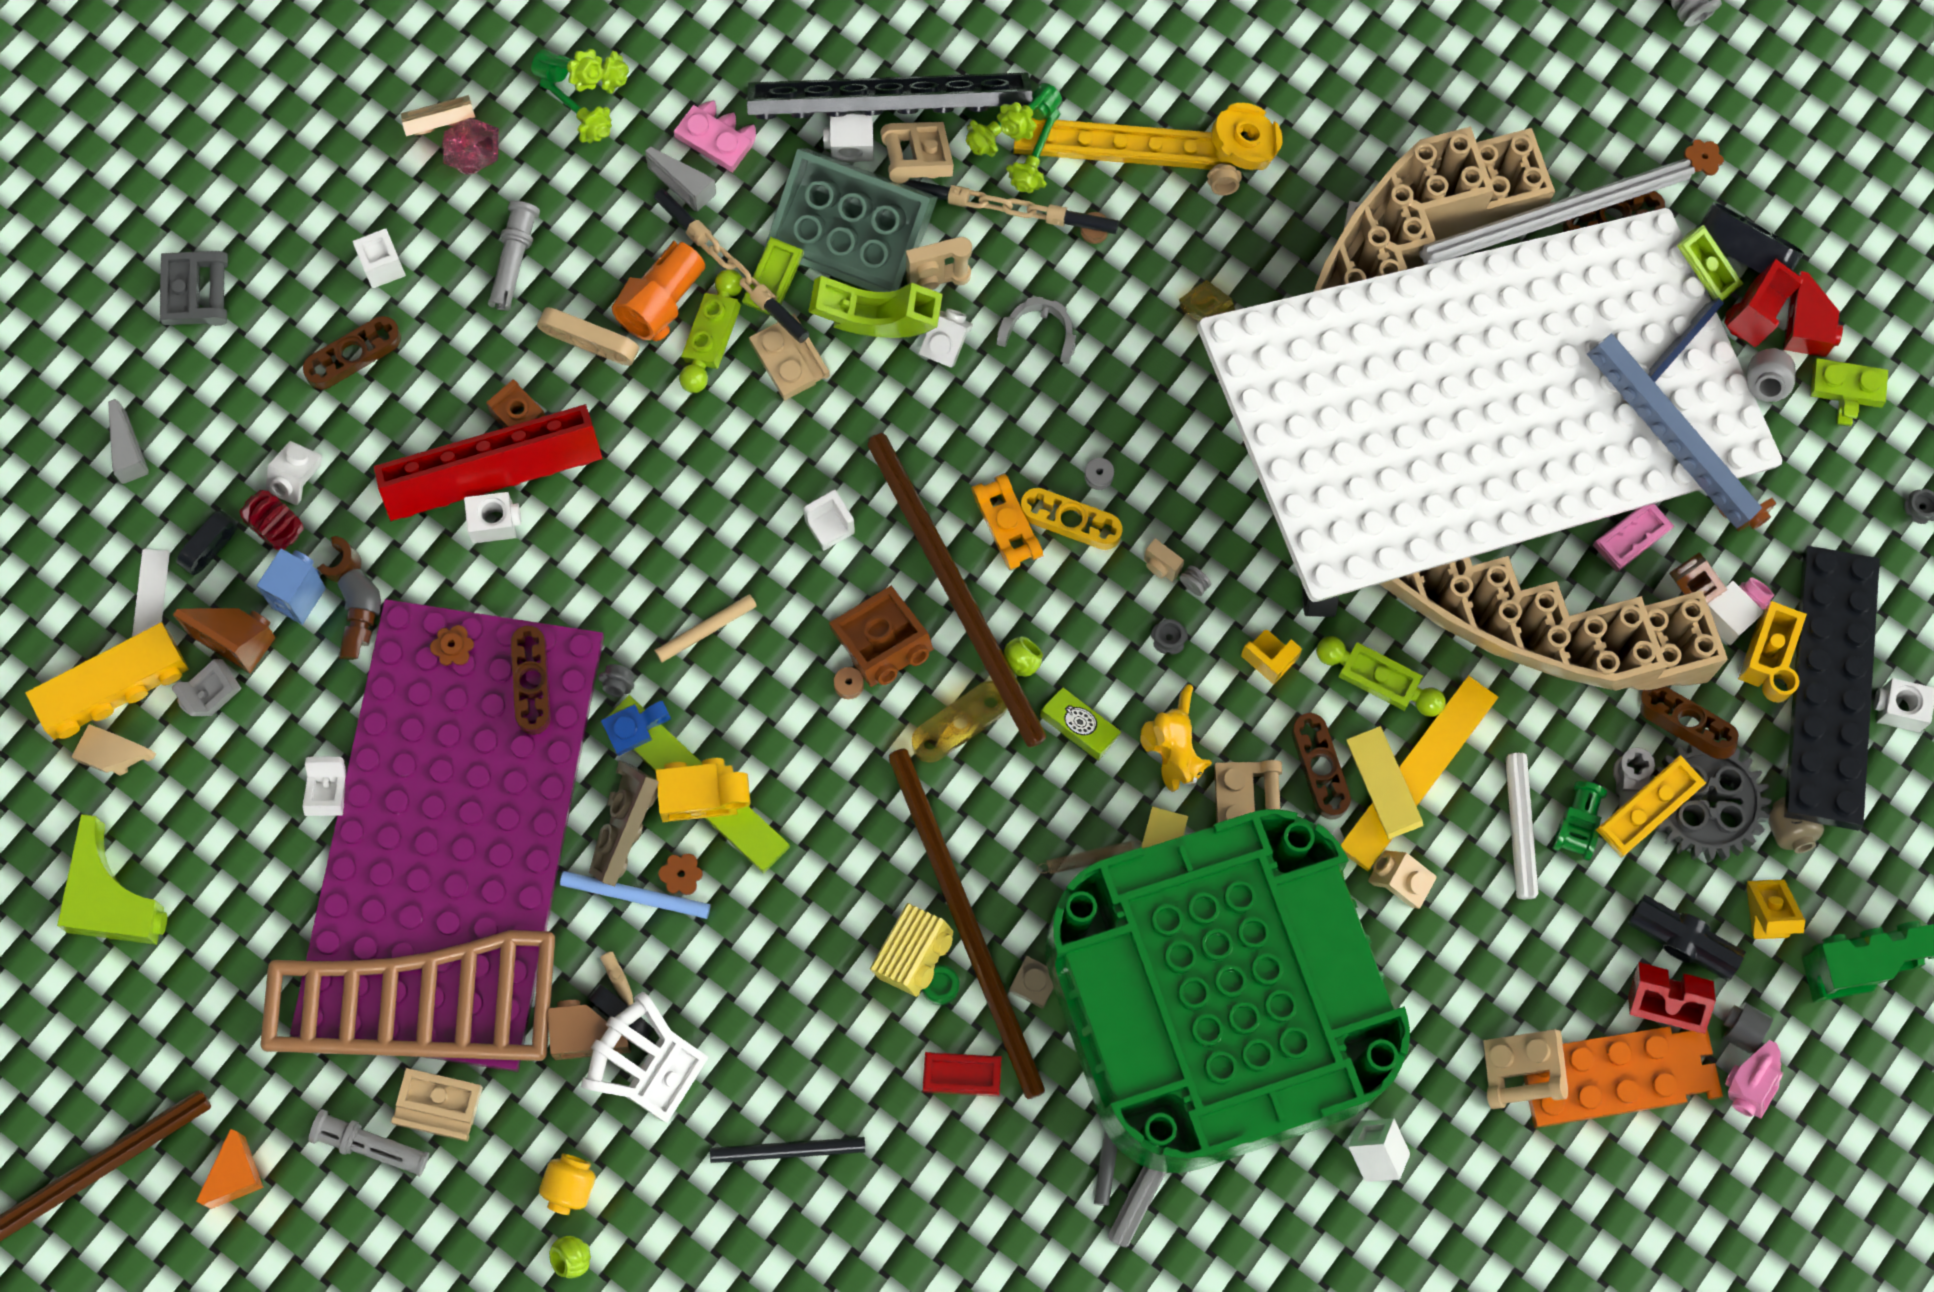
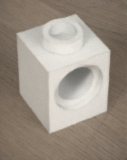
[823,114,874,162]
[464,492,521,544]
[1873,678,1934,733]

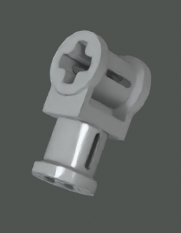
[1613,747,1655,808]

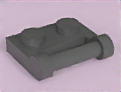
[160,251,228,326]

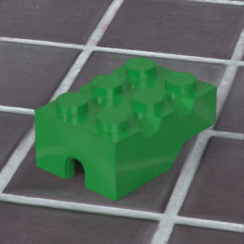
[1802,921,1934,1003]

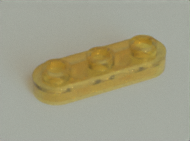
[912,681,1008,762]

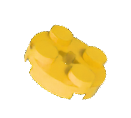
[1211,103,1282,170]

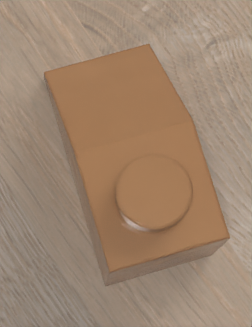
[548,1000,631,1060]

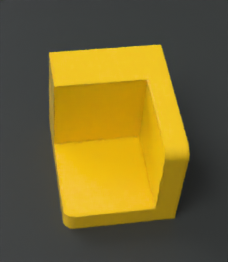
[1241,630,1302,685]

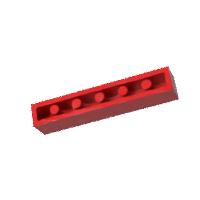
[373,404,603,521]

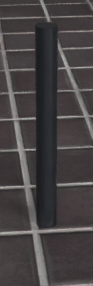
[710,1137,865,1163]

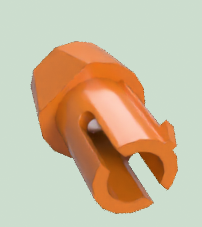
[612,241,705,341]

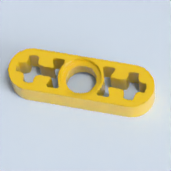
[1021,488,1122,550]

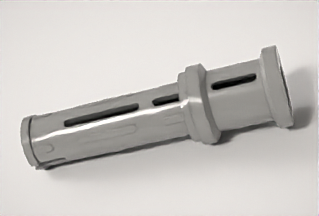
[488,201,540,311]
[308,1109,429,1177]

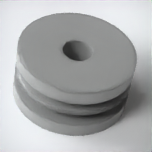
[1084,458,1114,490]
[1179,565,1211,596]

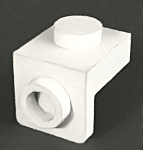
[919,308,973,368]
[266,441,322,505]
[303,756,347,816]

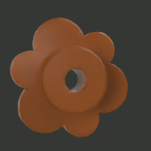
[1684,139,1724,176]
[430,625,474,666]
[658,854,703,895]

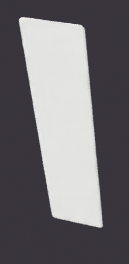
[132,549,170,637]

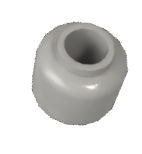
[1747,348,1796,402]

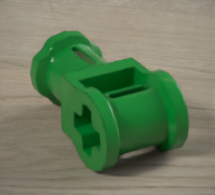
[1552,781,1607,861]

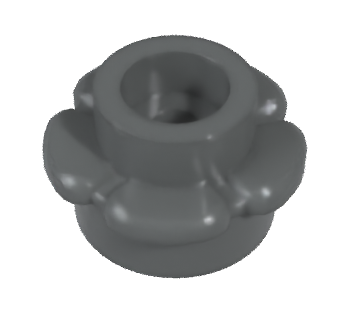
[1904,489,1934,524]
[1151,619,1188,655]
[599,664,635,697]

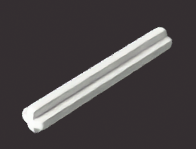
[1505,753,1538,900]

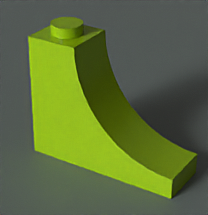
[57,814,167,945]

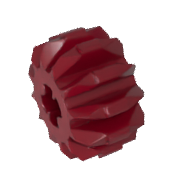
[239,490,304,550]

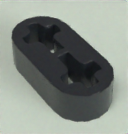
[177,510,238,575]
[587,984,654,1039]

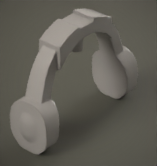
[997,297,1076,364]

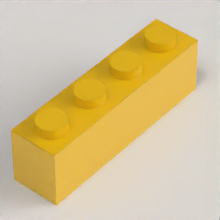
[25,622,189,740]

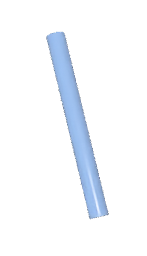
[560,871,711,919]

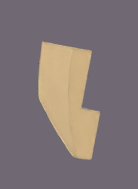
[71,724,156,776]

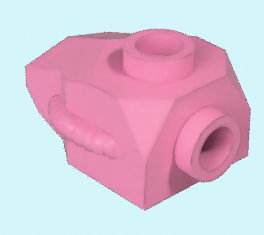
[1725,1040,1783,1119]

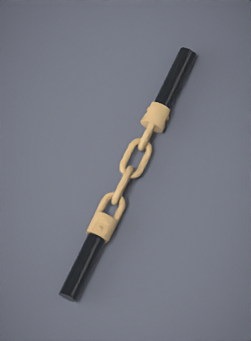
[902,179,1119,234]
[654,189,809,343]

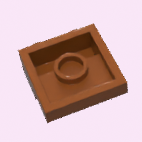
[829,585,934,687]

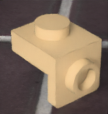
[1368,850,1437,909]

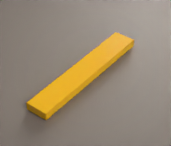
[1013,118,1222,170]
[1341,675,1499,872]

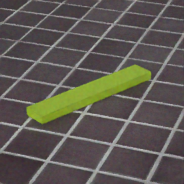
[606,695,790,874]

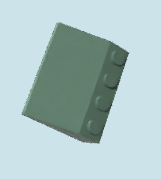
[763,148,938,292]

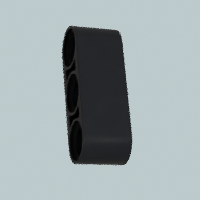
[1699,202,1804,273]

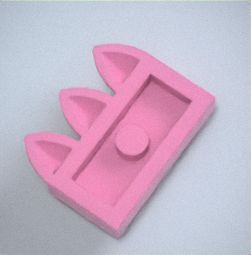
[674,100,756,173]

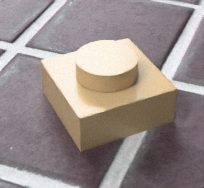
[1144,538,1184,582]

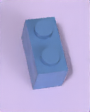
[257,549,326,625]

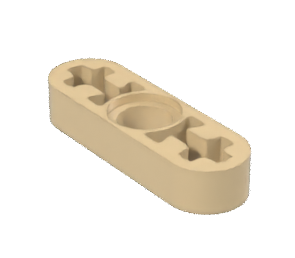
[537,307,640,366]

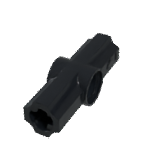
[1627,894,1746,982]

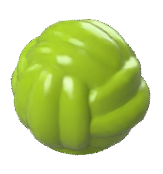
[1004,637,1043,677]
[549,1236,591,1278]

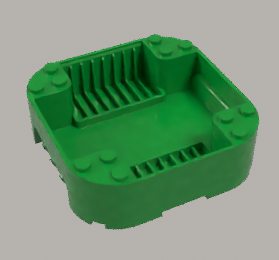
[1045,809,1410,1173]

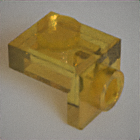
[1179,280,1235,322]

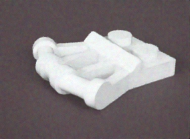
[581,992,709,1123]

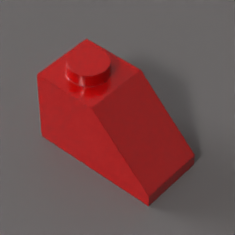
[1783,271,1843,357]

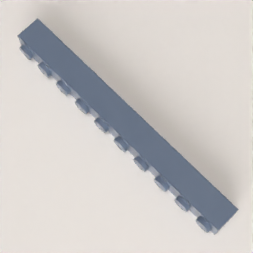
[1587,333,1762,529]

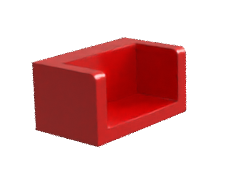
[1726,259,1803,347]

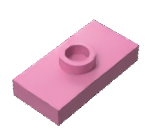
[1593,504,1674,572]

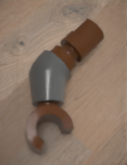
[317,536,381,660]

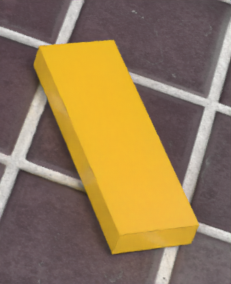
[1596,755,1706,858]

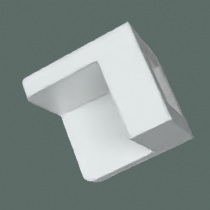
[352,229,406,288]
[804,490,855,551]
[1708,581,1763,645]
[1349,1118,1410,1182]

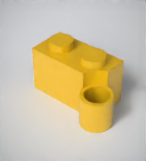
[1738,601,1807,703]
[656,758,751,822]

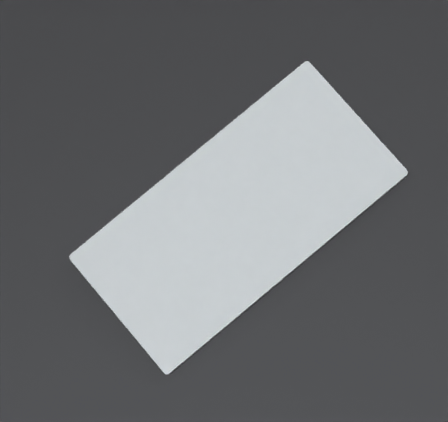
[1197,208,1782,602]

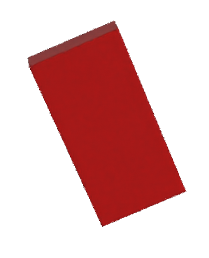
[923,1052,1002,1097]

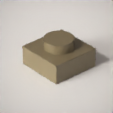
[1009,956,1054,1009]

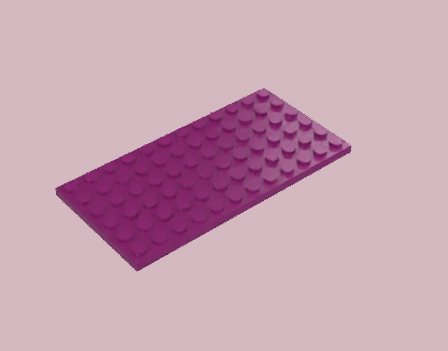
[290,599,604,1072]

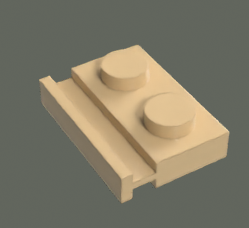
[401,95,475,136]
[749,313,830,401]
[391,1068,483,1142]

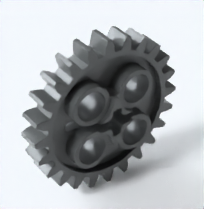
[1653,744,1771,862]

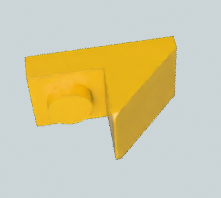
[1747,879,1805,939]

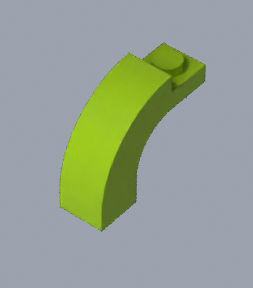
[809,275,943,338]

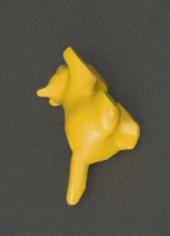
[1140,684,1212,792]

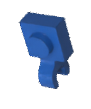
[601,701,671,756]

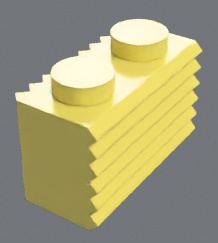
[870,903,954,997]

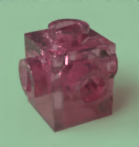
[442,118,499,174]

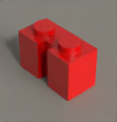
[1628,962,1716,1034]

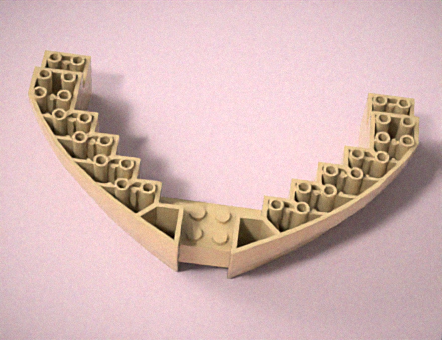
[1314,126,1728,691]

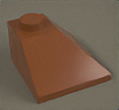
[173,608,276,674]

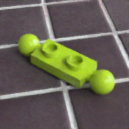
[679,269,743,393]
[1316,636,1446,717]

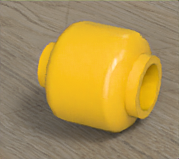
[539,1154,596,1215]

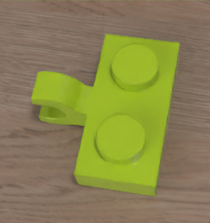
[1810,358,1888,426]

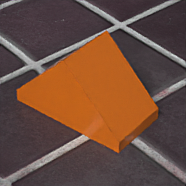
[196,1129,264,1209]

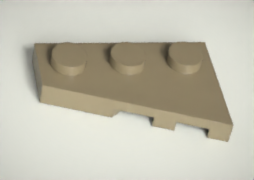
[589,760,659,887]

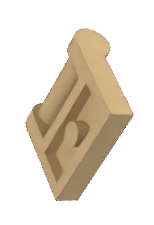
[880,122,954,184]
[906,237,972,290]
[1214,760,1282,823]
[1483,1029,1568,1109]

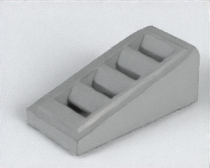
[645,146,716,212]
[108,399,149,484]

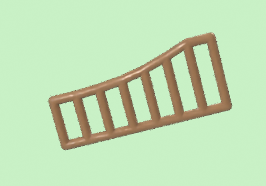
[260,930,555,1061]

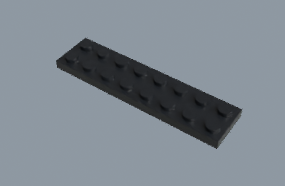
[747,72,1032,119]
[1784,545,1880,831]

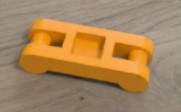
[971,473,1044,570]

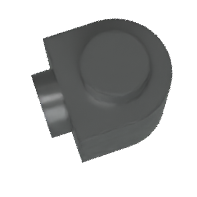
[1723,1002,1773,1054]

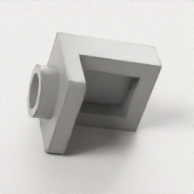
[172,659,242,716]

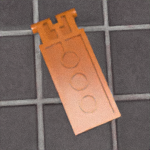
[1523,1026,1723,1128]

